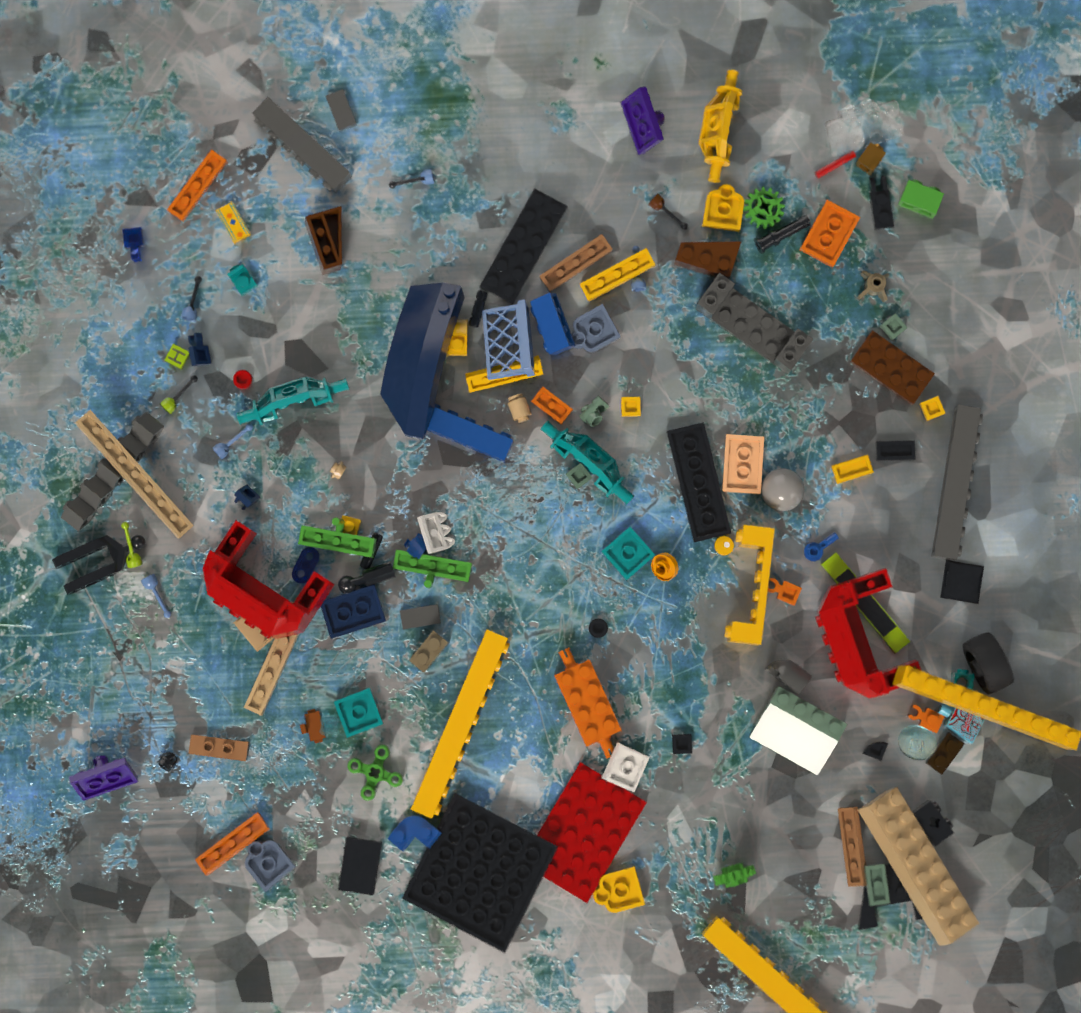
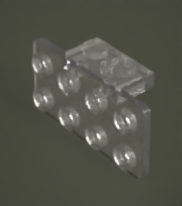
[825,99,904,157]

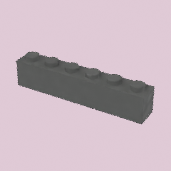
[253,97,352,193]

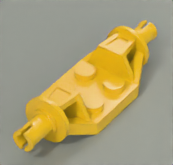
[699,70,743,183]

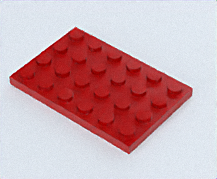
[537,762,647,903]

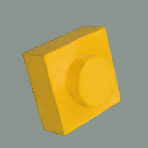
[920,396,946,421]
[621,397,641,417]
[341,515,361,535]

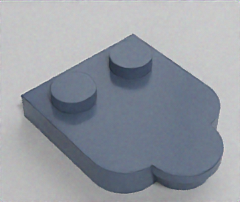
[571,304,621,353]
[245,839,296,892]

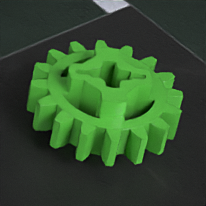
[743,187,785,229]
[713,862,756,888]

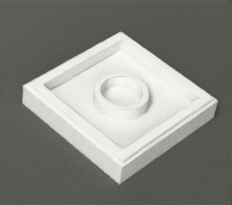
[602,742,650,792]

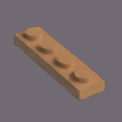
[539,234,613,293]
[838,807,866,887]

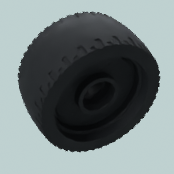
[962,632,1014,694]

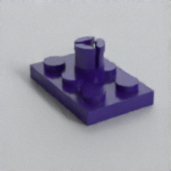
[620,86,665,155]
[69,756,138,801]

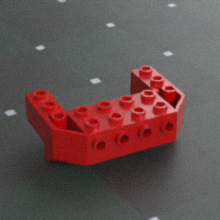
[203,520,335,639]
[815,568,922,699]

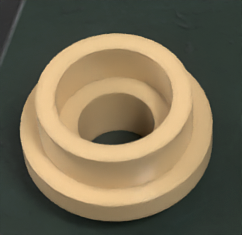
[329,461,346,479]

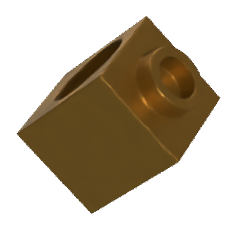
[855,142,886,176]

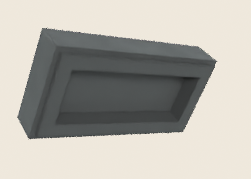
[326,89,357,132]
[400,604,441,630]

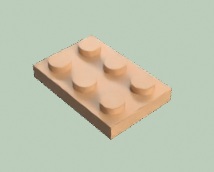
[722,434,764,494]

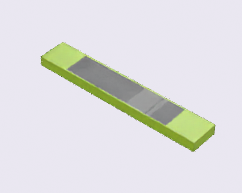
[821,552,911,654]

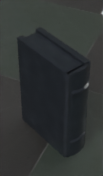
[338,837,382,895]

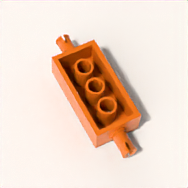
[554,647,622,759]

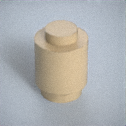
[508,393,532,423]

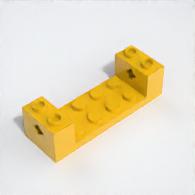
[724,525,775,646]

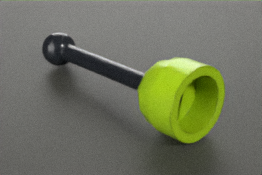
[160,375,198,414]

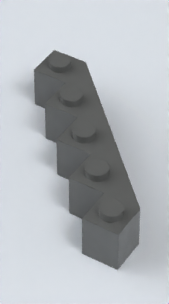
[61,412,164,532]

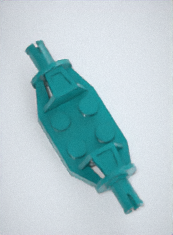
[236,377,350,426]
[540,421,635,505]

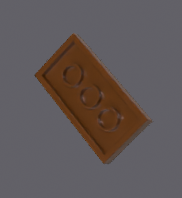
[850,330,935,405]

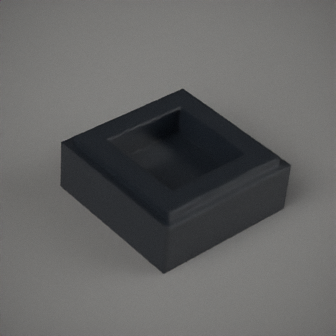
[672,734,692,754]

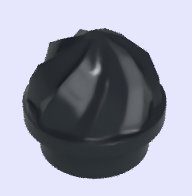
[157,752,177,772]

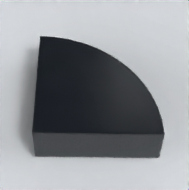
[862,742,888,761]

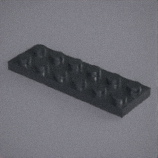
[480,188,568,305]
[666,422,731,543]

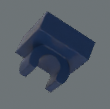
[234,484,260,510]

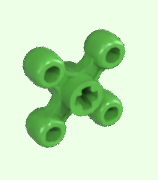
[347,745,403,801]

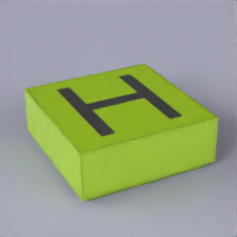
[164,344,190,370]

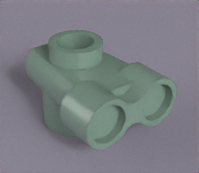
[579,395,610,427]

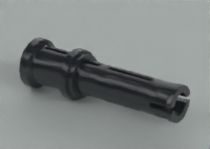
[754,215,811,254]

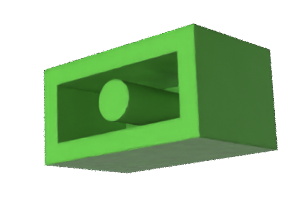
[898,179,944,218]

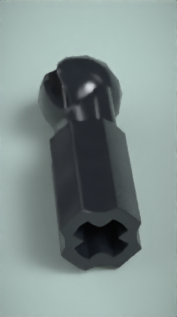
[338,561,396,594]

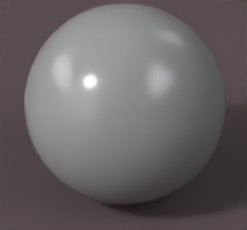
[761,468,804,511]

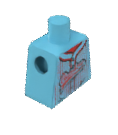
[938,703,985,744]

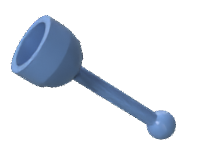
[631,246,646,292]
[212,423,253,460]
[141,574,171,618]

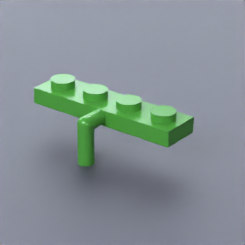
[298,518,377,558]
[393,550,472,589]

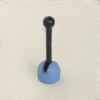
[389,169,435,189]
[181,276,202,322]

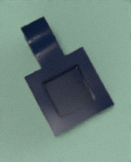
[188,333,212,366]

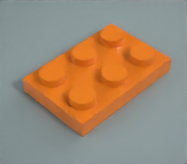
[800,200,860,268]

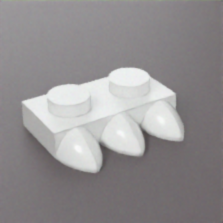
[417,512,455,554]

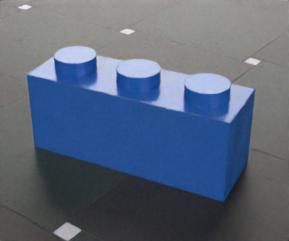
[530,293,576,355]

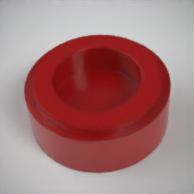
[233,370,253,390]

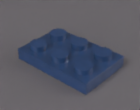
[321,585,386,639]

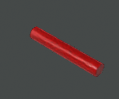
[814,150,856,179]

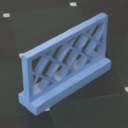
[482,300,535,380]

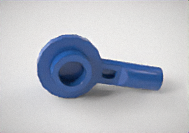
[804,532,839,561]

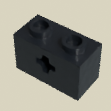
[912,800,954,847]

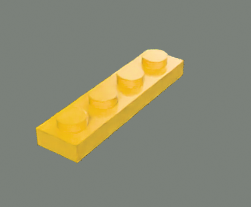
[580,248,656,302]
[465,355,543,393]

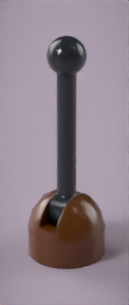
[648,193,688,230]

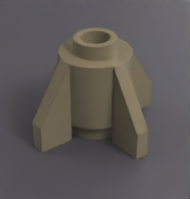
[857,270,890,303]

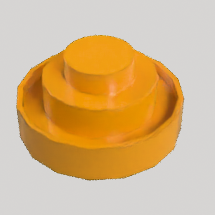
[651,552,679,581]

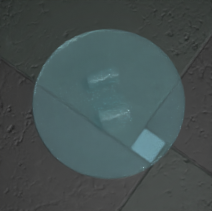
[898,725,937,761]

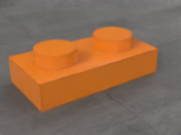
[531,386,573,425]

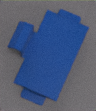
[404,533,426,559]

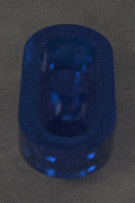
[292,547,320,584]

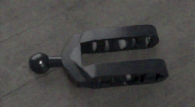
[52,535,146,595]

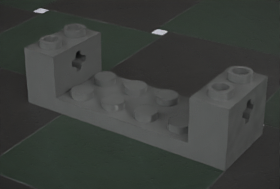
[695,273,813,375]

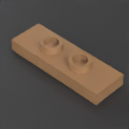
[188,734,249,761]

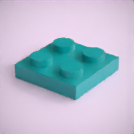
[601,527,655,581]
[334,688,384,738]

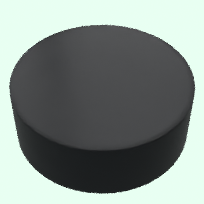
[589,618,608,638]

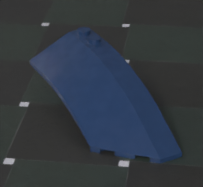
[380,282,465,440]

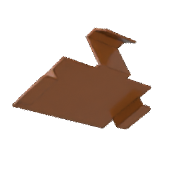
[300,709,325,743]

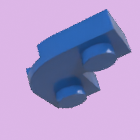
[387,816,441,852]

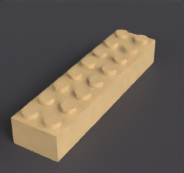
[858,787,979,946]

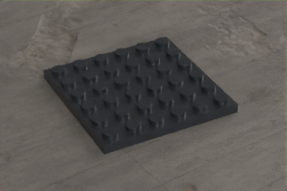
[402,793,559,953]

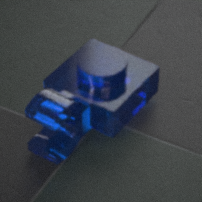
[122,227,145,263]

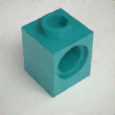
[951,669,974,690]

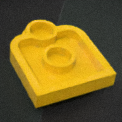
[702,184,744,232]
[593,866,646,913]

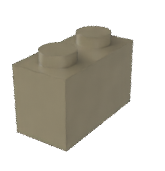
[409,630,449,673]

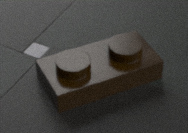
[925,732,964,775]

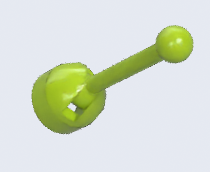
[121,522,143,568]

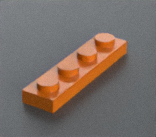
[167,149,228,222]
[195,812,270,876]

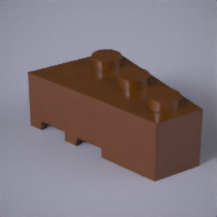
[304,206,342,275]
[674,241,741,279]

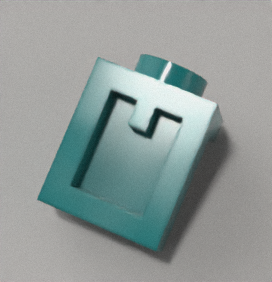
[227,264,257,296]

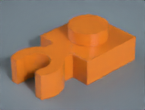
[767,578,802,606]
[907,705,945,734]

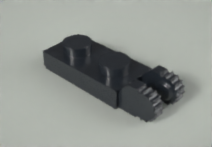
[869,176,894,231]

